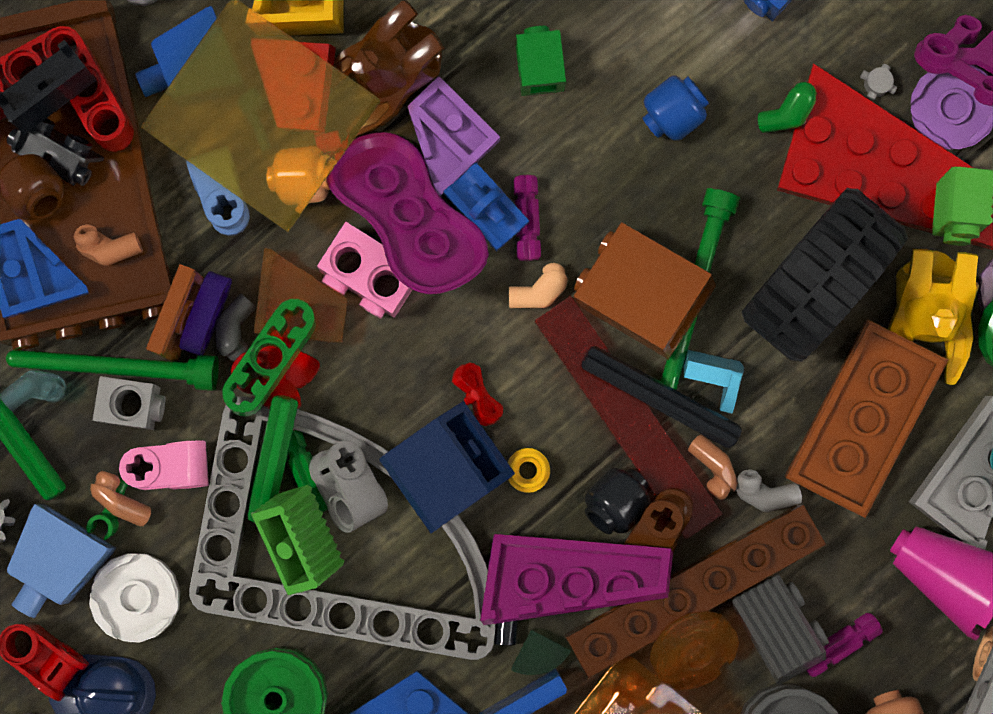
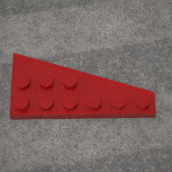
[777,63,993,250]

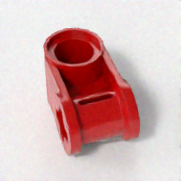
[0,622,89,702]

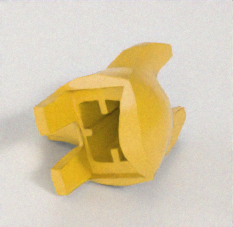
[888,249,979,385]

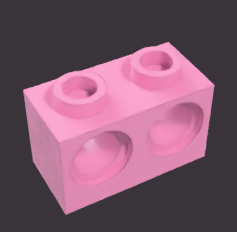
[317,222,412,319]

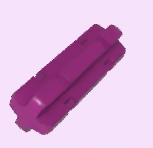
[514,175,541,261]
[806,613,883,677]

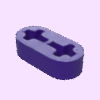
[179,271,232,356]

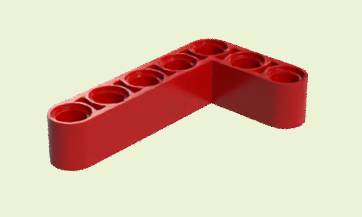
[0,26,134,152]

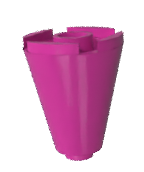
[890,526,993,641]

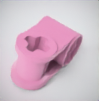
[119,441,209,490]

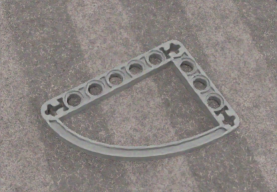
[189,396,495,660]

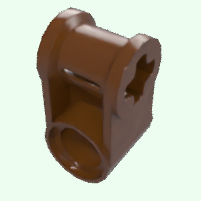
[623,488,694,553]

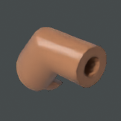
[74,224,143,266]
[688,434,738,500]
[90,471,151,527]

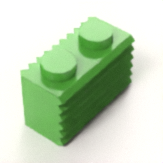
[932,166,993,246]
[251,485,345,595]

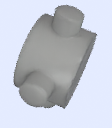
[860,64,897,100]

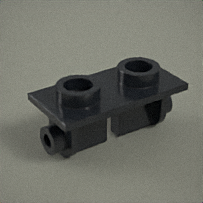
[7,118,105,186]

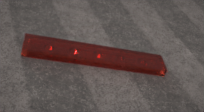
[534,296,722,540]

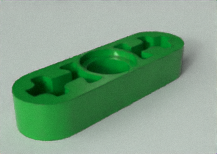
[222,299,316,416]

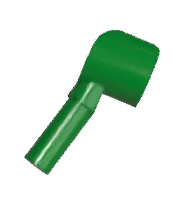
[86,478,128,540]

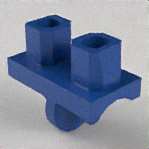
[443,162,529,252]

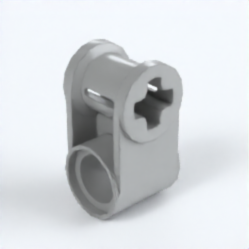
[309,440,388,533]

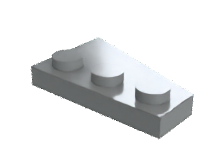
[909,396,993,549]

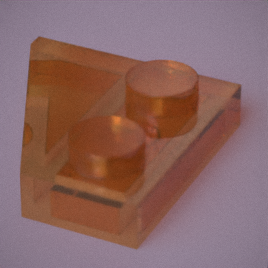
[254,248,348,344]

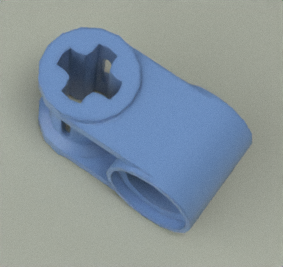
[186,146,250,236]

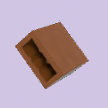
[574,222,716,360]

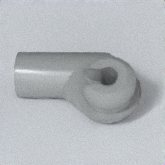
[736,469,802,512]

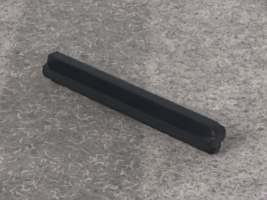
[581,346,742,448]

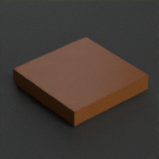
[146,264,204,362]

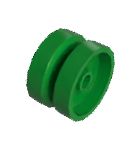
[221,647,328,714]

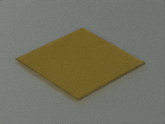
[140,0,381,232]

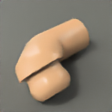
[509,263,568,308]

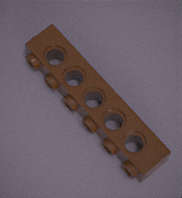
[564,505,826,678]

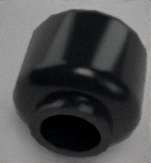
[584,468,651,535]

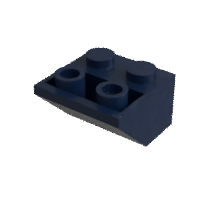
[379,401,515,533]

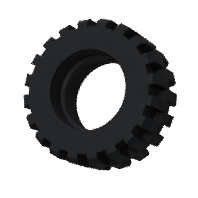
[742,188,908,362]

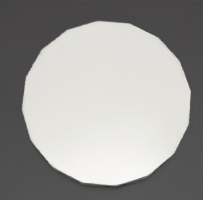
[89,553,181,643]

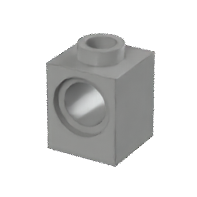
[92,376,165,431]

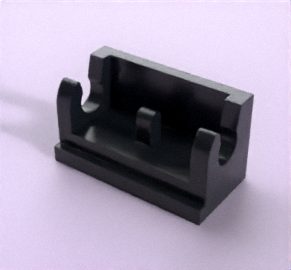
[0,40,97,135]

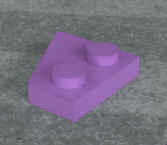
[408,76,500,198]

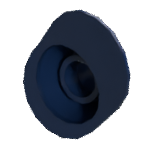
[49,654,156,714]

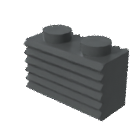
[732,574,829,686]

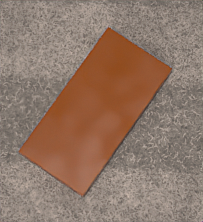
[785,319,948,518]

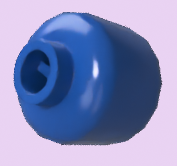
[642,75,709,141]

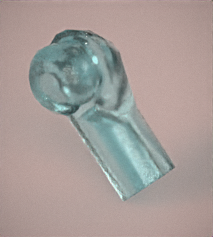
[0,370,66,412]

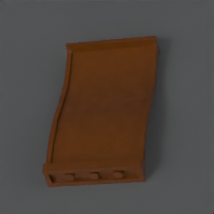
[0,0,172,351]

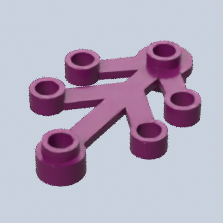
[914,15,993,106]

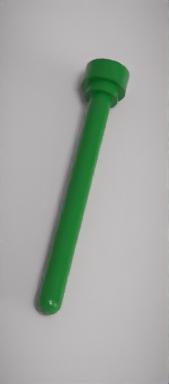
[661,188,740,390]
[6,350,219,391]

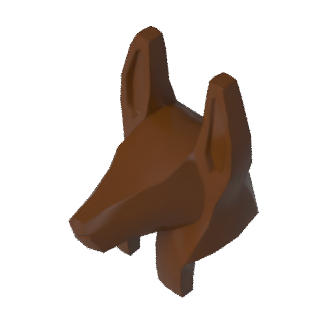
[330,0,445,138]

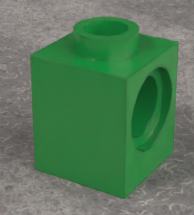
[516,26,566,96]

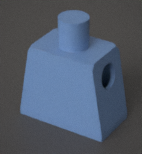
[7,504,116,618]

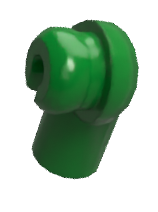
[758,82,817,133]

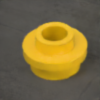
[507,448,550,493]

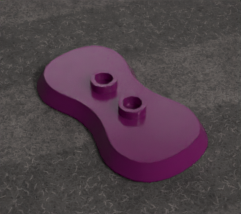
[326,132,489,294]

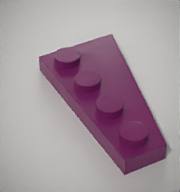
[480,534,673,625]

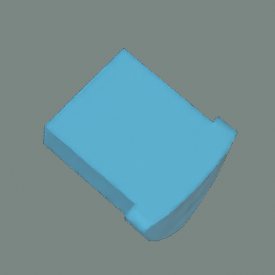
[683,350,744,414]

